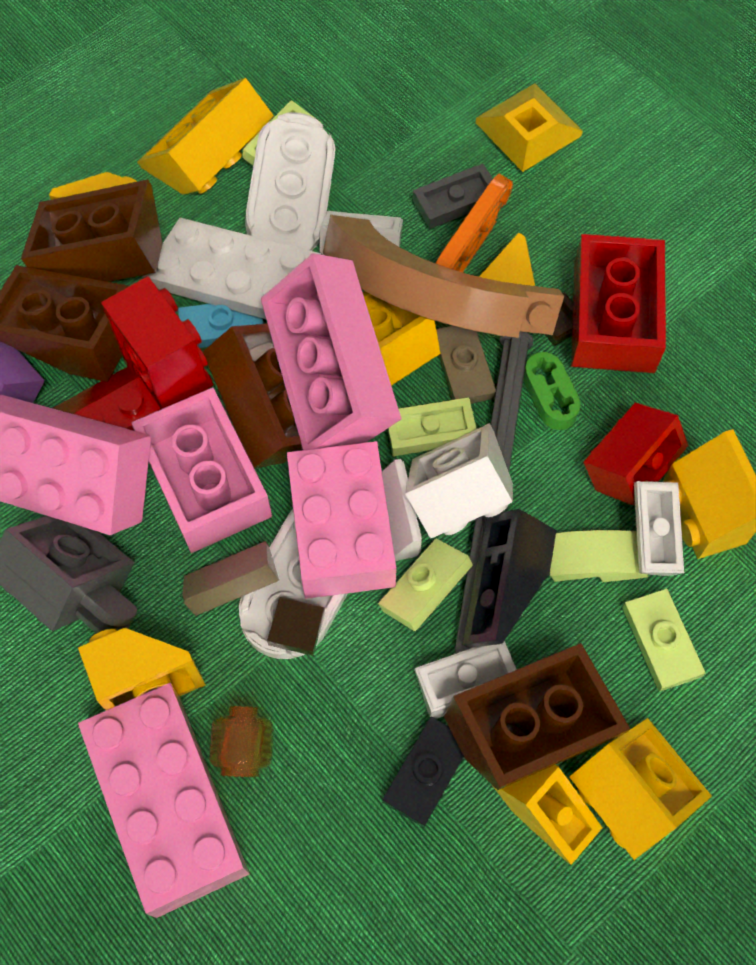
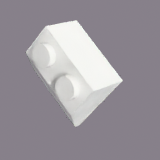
[405,423,513,538]

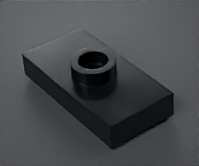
[382,716,464,828]

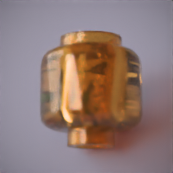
[209,706,274,777]

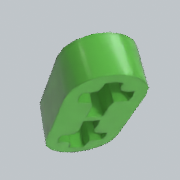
[523,352,581,430]

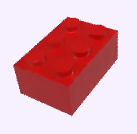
[571,234,666,373]
[101,276,214,409]

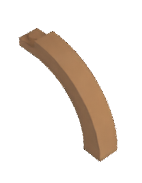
[323,215,564,338]

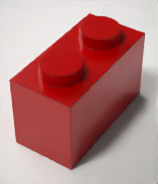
[583,402,689,506]

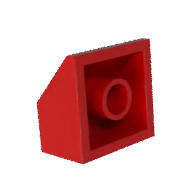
[53,367,161,431]

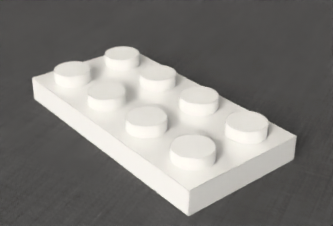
[142,218,321,319]

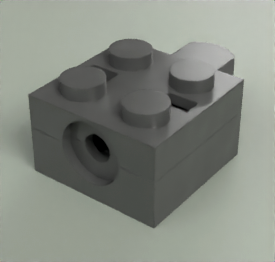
[0,516,137,634]

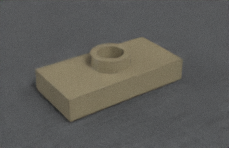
[436,326,496,404]

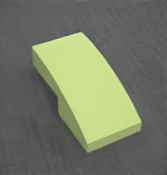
[550,530,648,582]

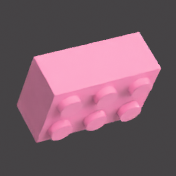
[131,388,272,554]
[287,441,396,599]

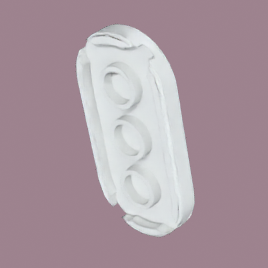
[245,112,335,251]
[239,509,348,659]

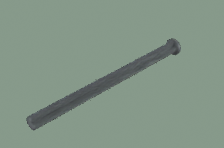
[455,331,533,654]

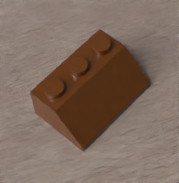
[21,179,163,282]
[203,324,303,469]
[444,643,630,790]

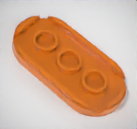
[435,173,514,272]

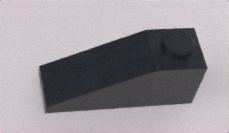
[462,509,557,648]

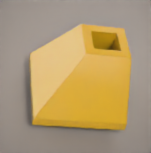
[475,83,583,172]

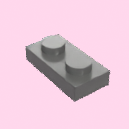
[413,164,493,229]

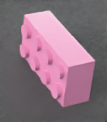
[261,253,402,450]
[0,395,151,535]
[78,683,249,918]

